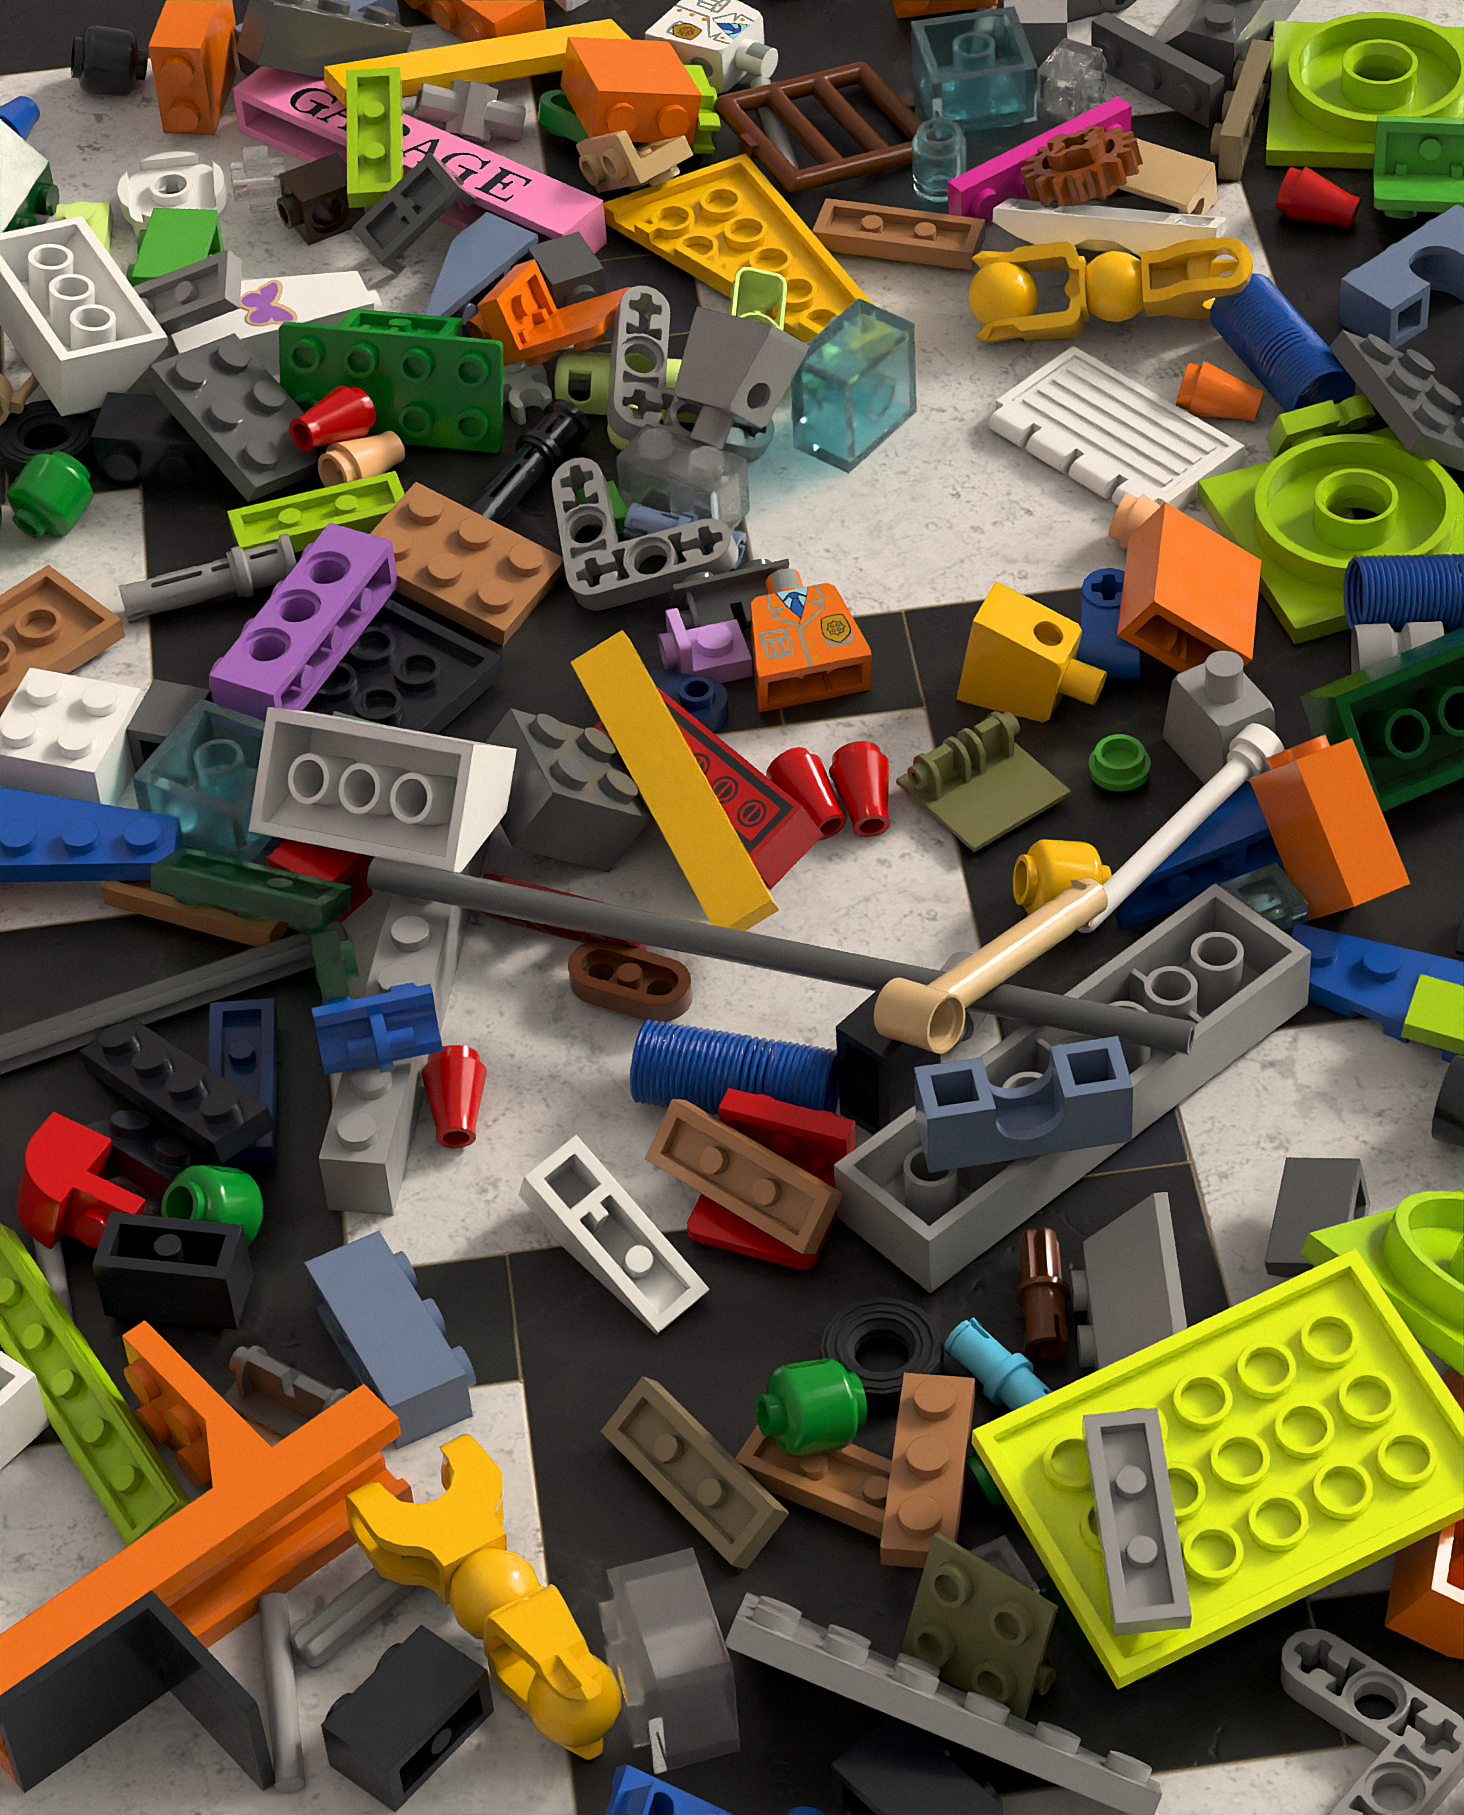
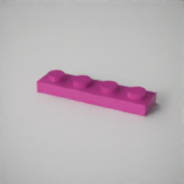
[948,96,1132,223]

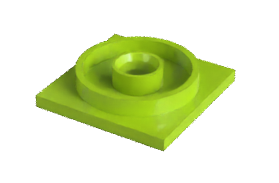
[1266,12,1464,169]
[1197,427,1464,644]
[1299,1189,1464,1376]

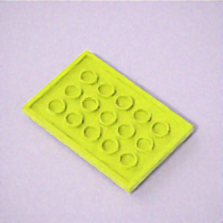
[972,1248,1464,1690]

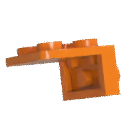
[477,259,631,367]

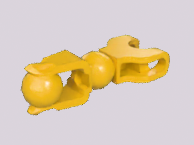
[967,237,1253,344]
[346,1434,622,1760]

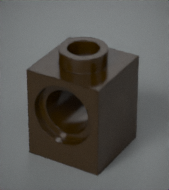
[277,153,365,246]

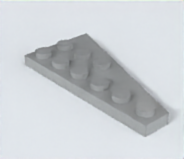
[724,1592,1162,1815]

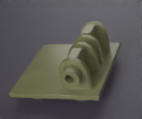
[896,711,1071,852]
[901,1532,1059,1720]

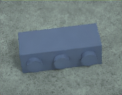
[304,1231,476,1449]

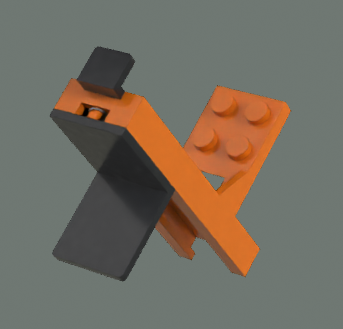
[0,1321,414,1793]

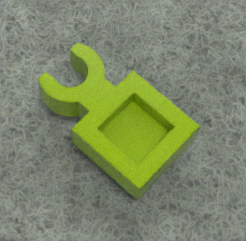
[684,65,721,154]
[1266,394,1375,458]

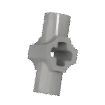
[414,80,526,144]

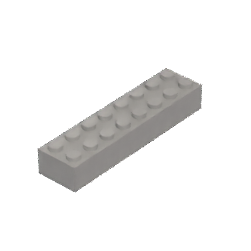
[834,884,1311,1293]

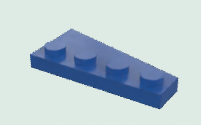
[0,787,183,883]
[1291,923,1464,1063]

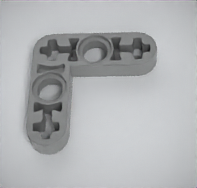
[607,286,775,462]
[552,457,739,611]
[1280,1629,1464,1815]

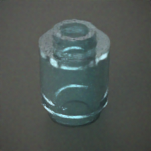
[912,118,967,203]

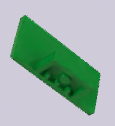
[279,309,503,453]

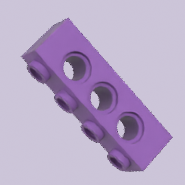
[209,523,399,734]

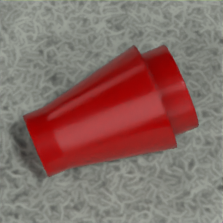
[1275,166,1361,229]
[289,386,376,451]
[828,741,890,837]
[766,747,847,840]
[421,1045,487,1148]

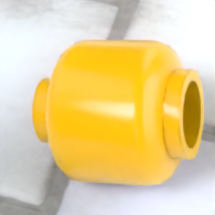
[1013,839,1112,916]

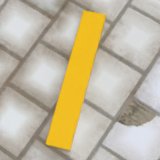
[324,19,632,108]
[570,630,779,931]

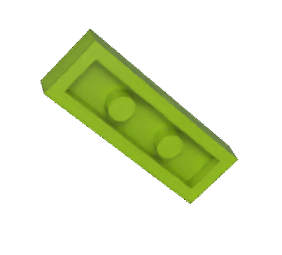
[346,67,403,208]
[227,471,405,553]

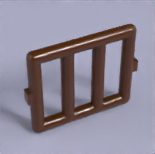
[714,62,942,193]

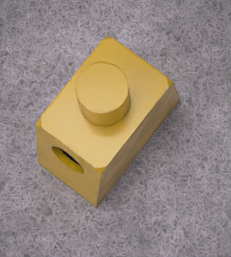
[956,581,1107,723]

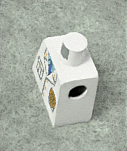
[645,0,778,93]

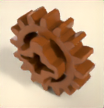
[1021,126,1143,206]

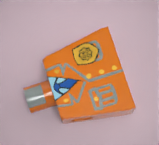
[750,568,872,713]

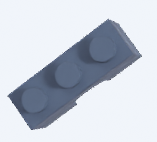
[1339,204,1464,350]
[914,1036,1133,1173]

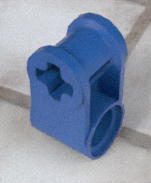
[1078,568,1140,679]

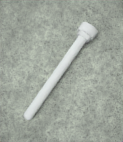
[1078,723,1285,933]

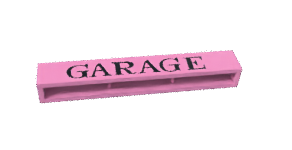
[233,66,607,254]

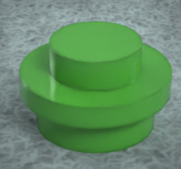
[1089,734,1151,791]

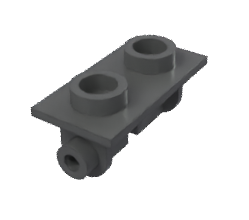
[670,559,789,630]
[222,1345,349,1437]

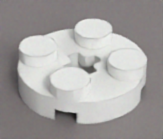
[117,151,227,237]

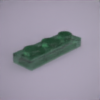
[150,847,352,932]
[307,927,359,1001]

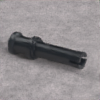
[467,399,591,524]

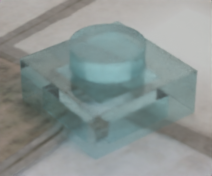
[1220,862,1309,931]

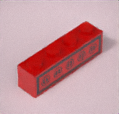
[593,685,823,889]

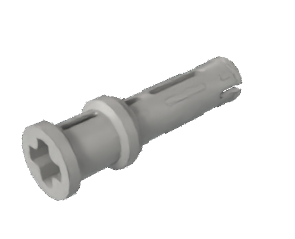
[118,533,297,622]

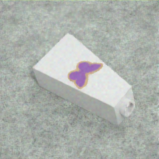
[166,271,383,376]

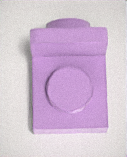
[658,608,753,683]

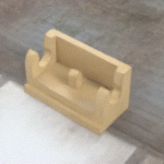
[1097,138,1218,216]

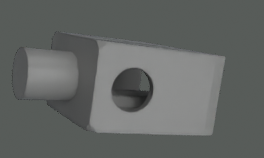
[674,307,809,452]
[1163,651,1276,785]

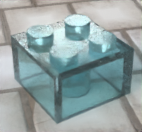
[911,6,1038,136]
[790,298,917,474]
[132,698,273,868]

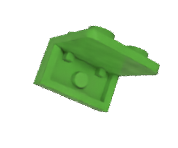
[1372,115,1464,219]

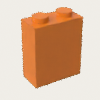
[148,0,239,135]
[560,37,702,145]
[1117,502,1261,673]
[1249,735,1411,921]

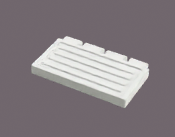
[988,346,1245,511]

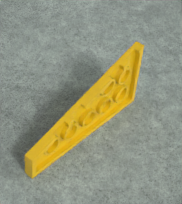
[604,154,898,369]

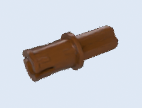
[1016,1227,1071,1361]

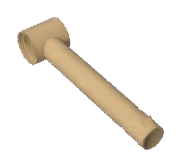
[874,878,1108,1054]

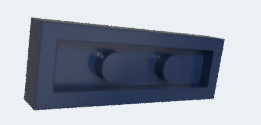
[208,998,278,1167]

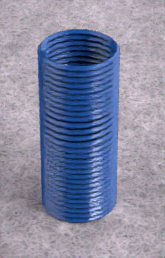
[1210,273,1356,412]
[1344,553,1464,632]
[630,1019,839,1116]

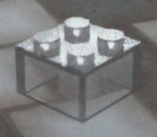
[598,1547,741,1774]

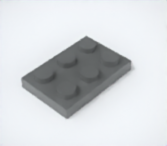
[1329,330,1464,472]
[143,333,329,502]

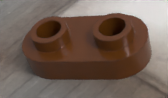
[568,940,692,1022]

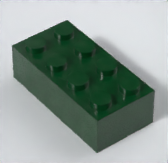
[1300,627,1464,812]

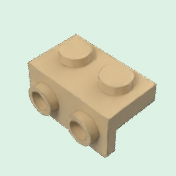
[576,130,693,193]

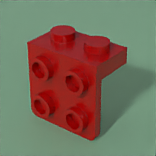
[687,1088,856,1270]

